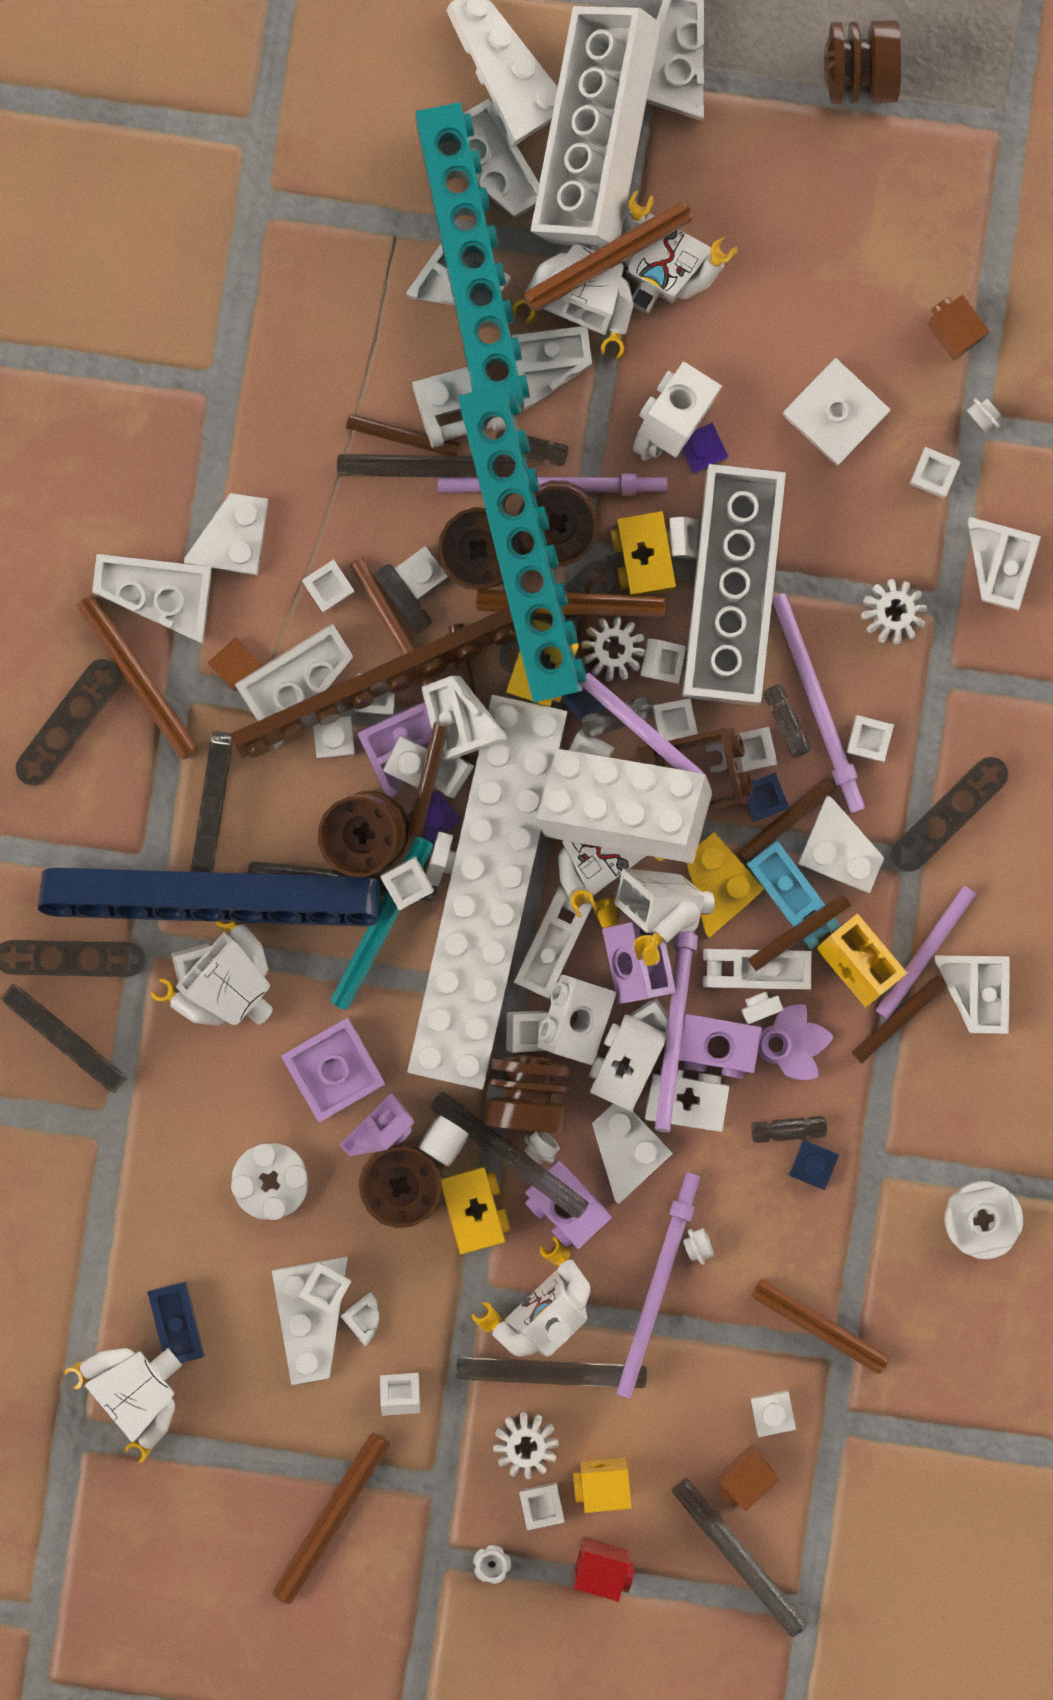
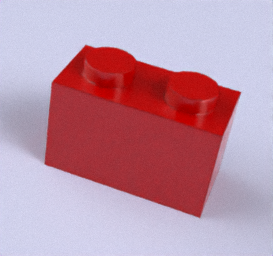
[572,1537,635,1602]

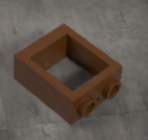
[637,728,753,812]

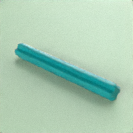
[331,836,434,1010]

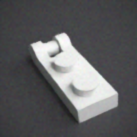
[514,885,592,999]
[702,949,812,989]

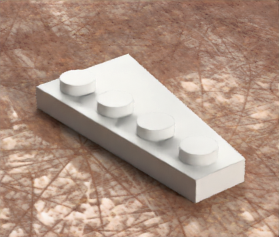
[446,0,558,148]

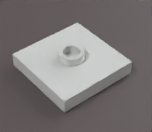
[782,357,891,466]

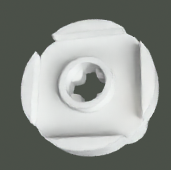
[231,1143,308,1220]
[944,1181,1023,1259]

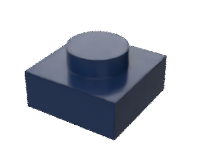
[746,772,790,822]
[788,1139,839,1190]

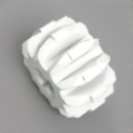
[861,579,927,645]
[581,616,645,682]
[493,1411,559,1479]

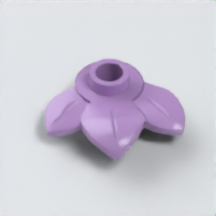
[758,1004,833,1080]

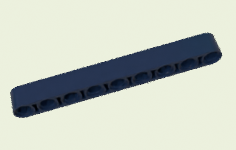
[38,868,382,926]

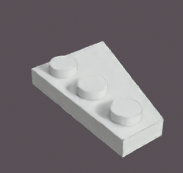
[646,0,704,122]
[439,99,539,219]
[235,623,353,750]
[272,1256,348,1385]

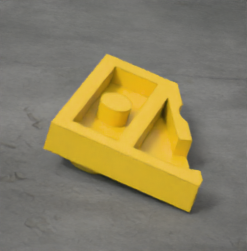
[686,832,764,938]

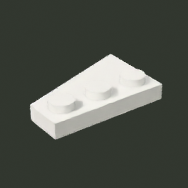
[92,554,212,644]

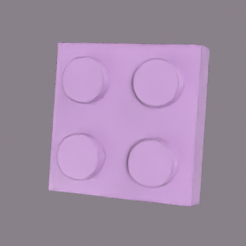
[281,1017,386,1123]

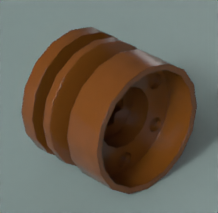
[824,20,901,104]
[518,480,598,567]
[438,507,520,590]
[318,791,409,877]
[485,1055,571,1133]
[358,1145,442,1228]

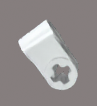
[417,1116,469,1167]

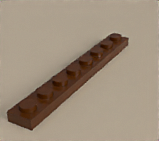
[230,607,516,758]

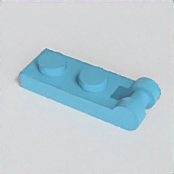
[746,841,841,950]

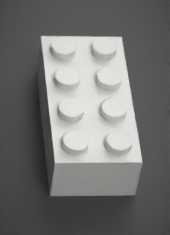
[536,748,712,863]

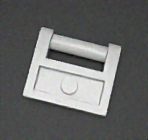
[412,367,506,448]

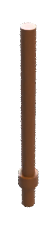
[350,557,479,761]

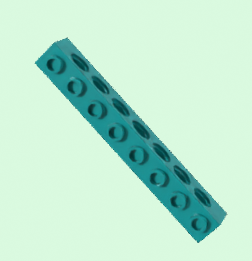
[415,102,530,410]
[458,384,587,703]

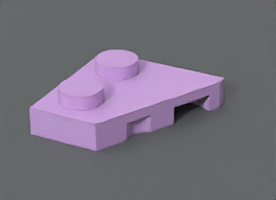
[357,701,432,798]
[339,1093,414,1156]

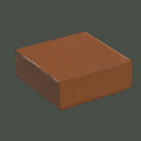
[208,637,262,692]

